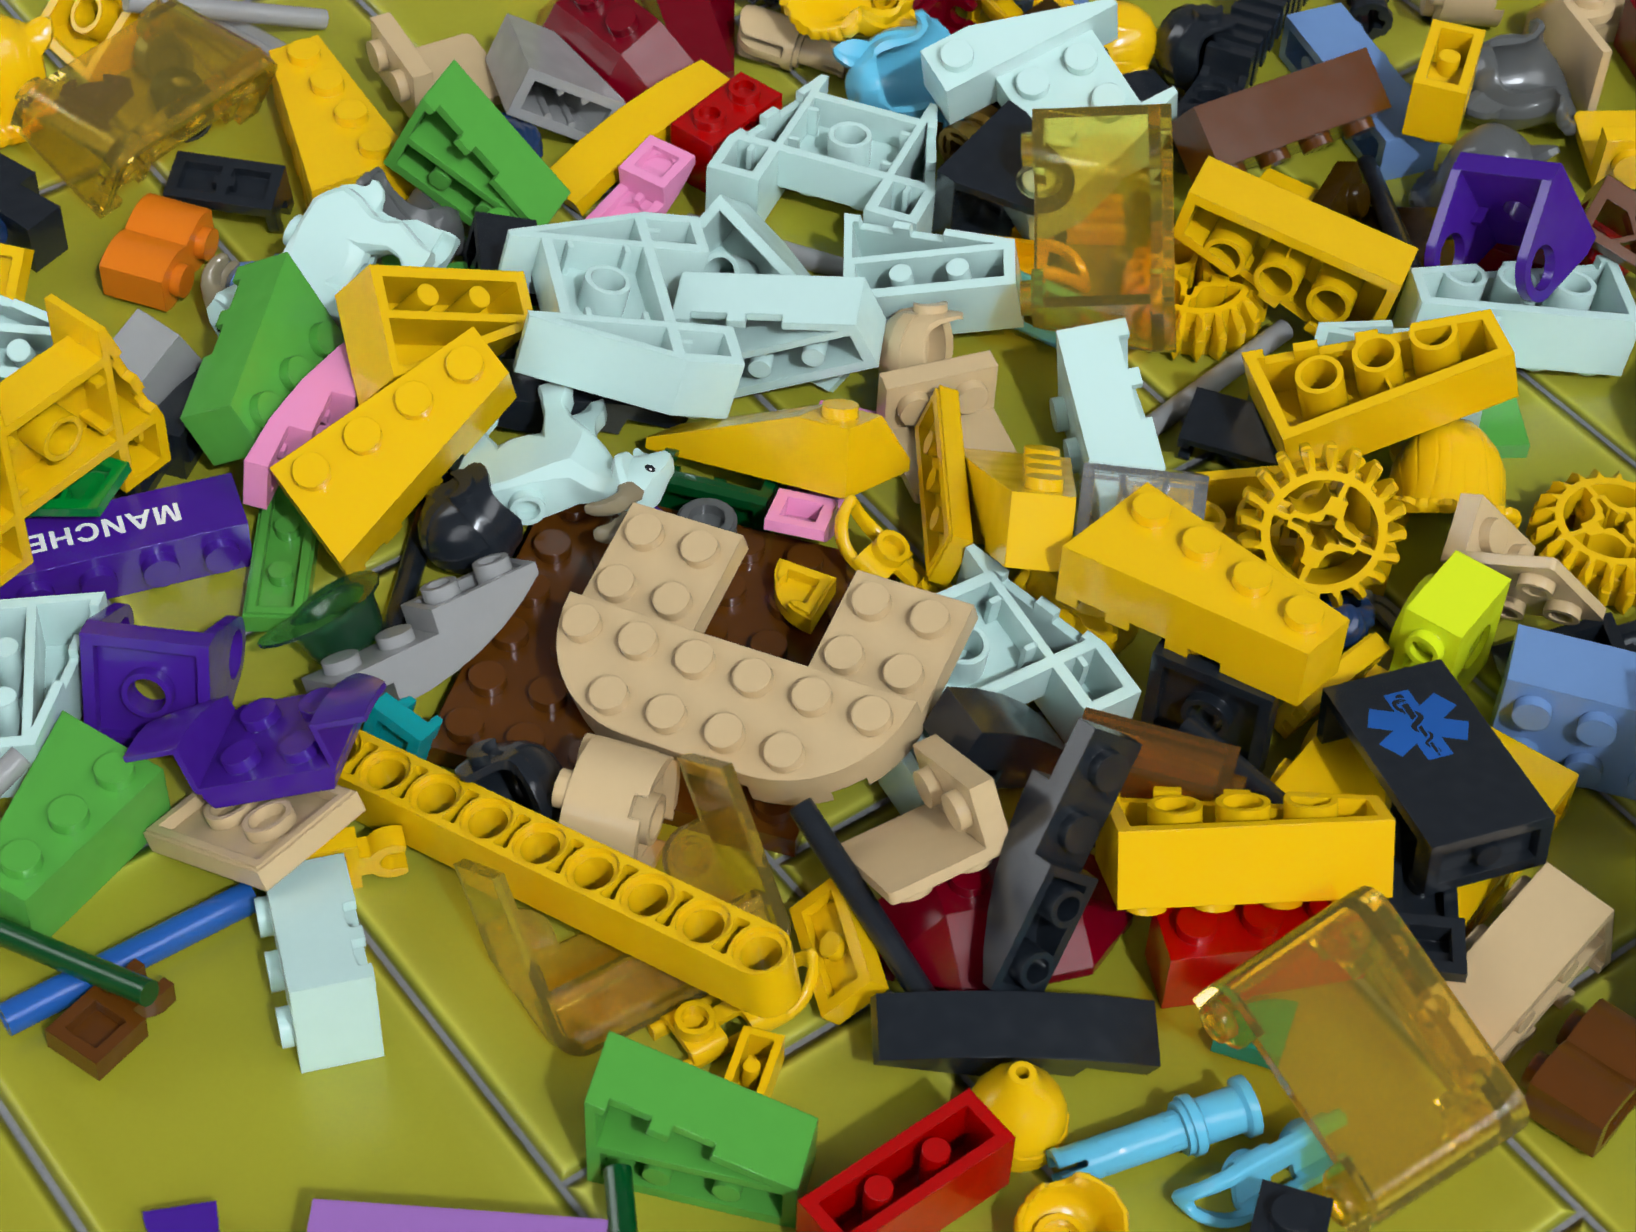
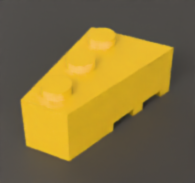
[335,264,533,405]

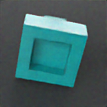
[362,692,443,760]

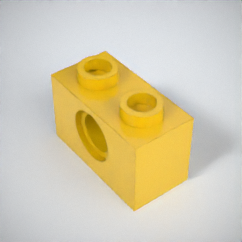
[1401,19,1486,146]

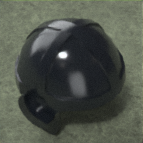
[1154,4,1237,94]
[418,462,523,575]
[455,738,563,822]

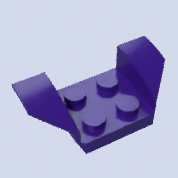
[123,673,387,809]

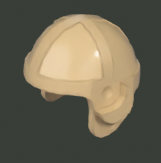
[877,301,963,373]

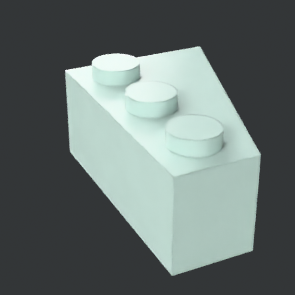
[1049,317,1168,521]

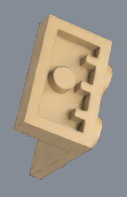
[876,350,1017,504]
[1440,493,1606,625]
[841,734,1009,905]

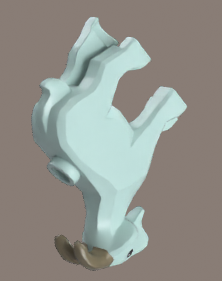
[200,179,460,337]
[450,382,674,544]

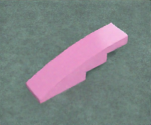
[243,342,359,510]

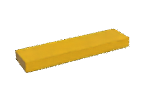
[915,385,973,587]

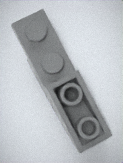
[301,552,539,701]

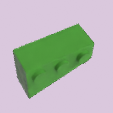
[383,59,571,227]
[180,252,345,466]
[0,711,171,937]
[584,1030,818,1229]

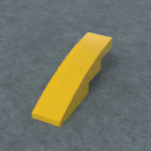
[550,59,730,216]

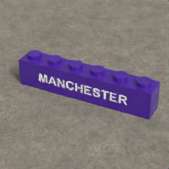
[0,473,252,600]

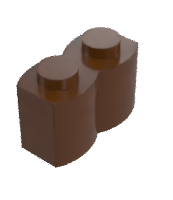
[1519,998,1636,1158]

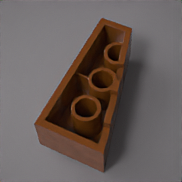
[1167,47,1392,184]

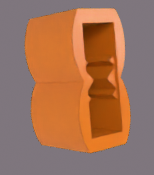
[99,193,219,312]

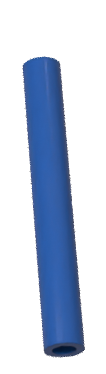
[0,883,257,1036]

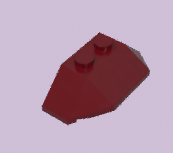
[536,0,695,104]
[877,854,1133,991]

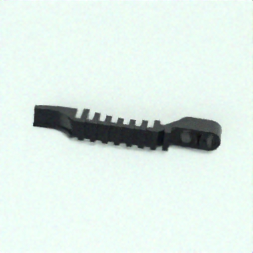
[1165,0,1309,175]

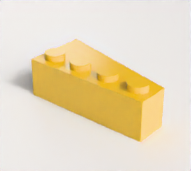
[269,35,415,208]

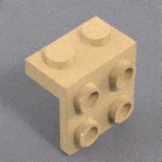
[366,12,502,119]

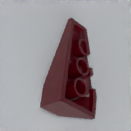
[640,0,735,79]

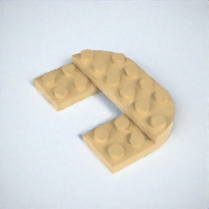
[556,502,978,805]

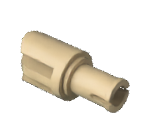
[736,5,848,79]

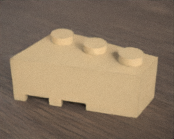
[1414,862,1614,1085]

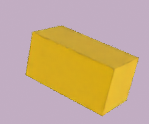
[724,1025,785,1098]

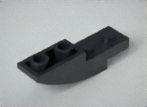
[983,718,1143,992]

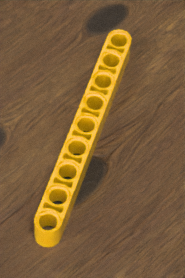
[337,729,801,1018]

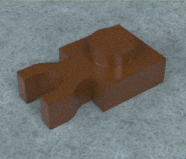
[45,959,176,1081]

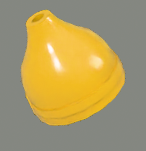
[972,1061,1069,1173]

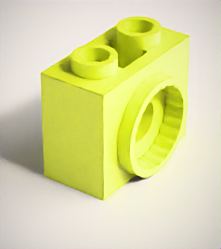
[1389,550,1511,690]

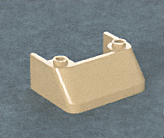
[1522,0,1625,111]

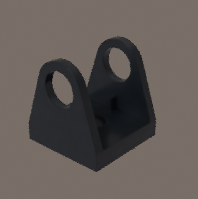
[932,100,1073,268]
[1138,638,1280,772]

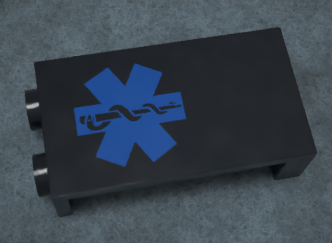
[1316,659,1556,896]

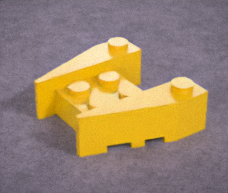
[0,293,171,587]

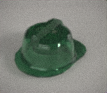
[257,570,383,666]

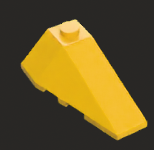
[645,399,910,500]

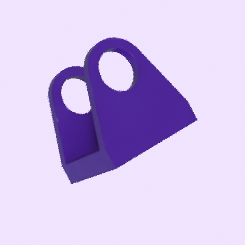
[1424,152,1596,303]
[79,603,246,748]

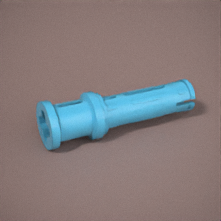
[1046,1074,1264,1181]

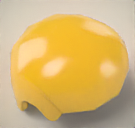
[1013,1171,1129,1232]

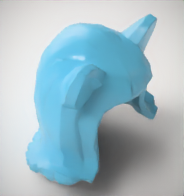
[832,9,965,129]

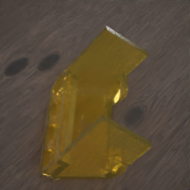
[453,752,791,1056]

